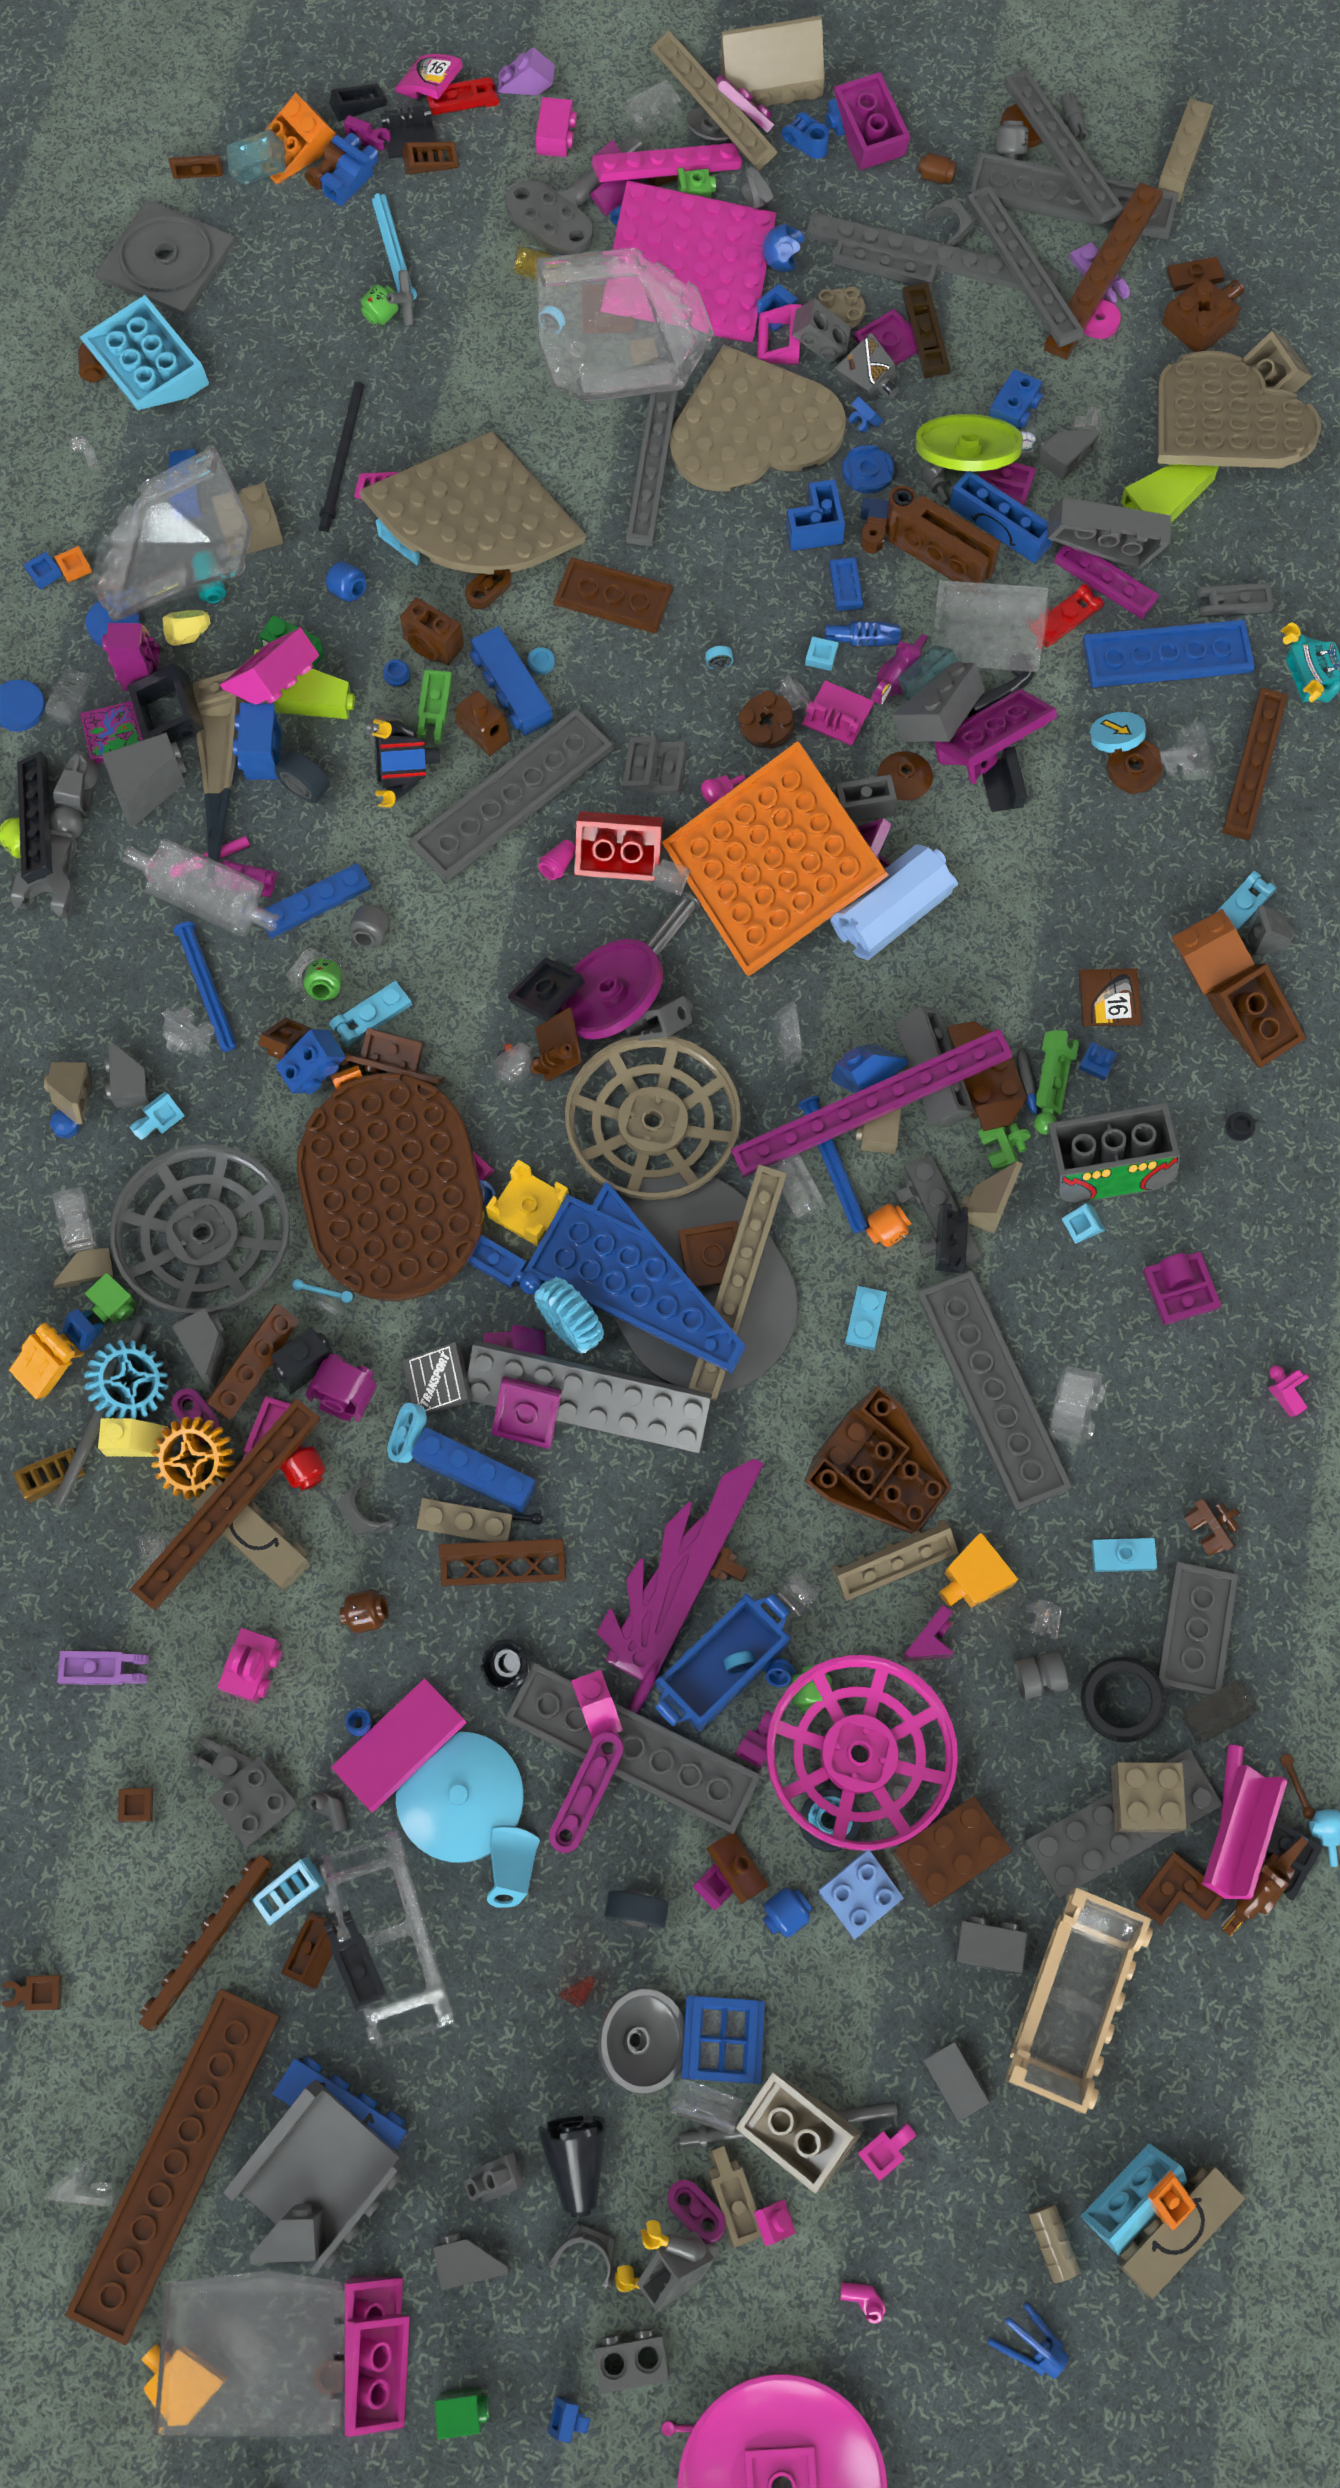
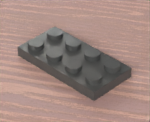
[1157,1561,1238,1699]

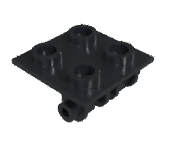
[380,104,437,159]

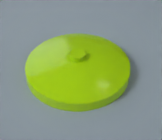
[915,414,1023,471]

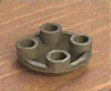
[818,287,866,328]

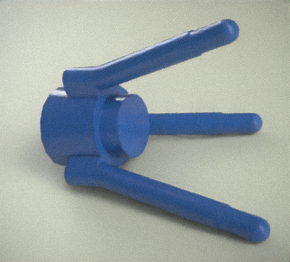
[988,2303,1070,2379]

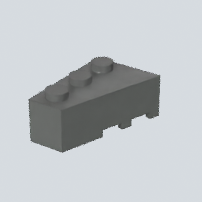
[892,662,985,742]

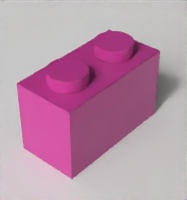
[536,97,577,157]

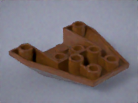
[804,1386,951,1534]

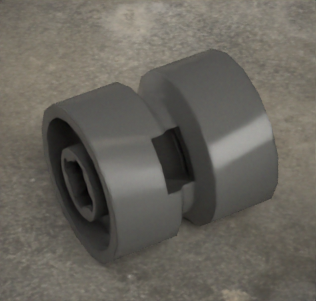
[1013,1651,1068,1701]

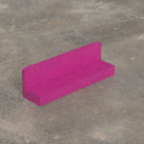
[1202,1765,1287,1899]

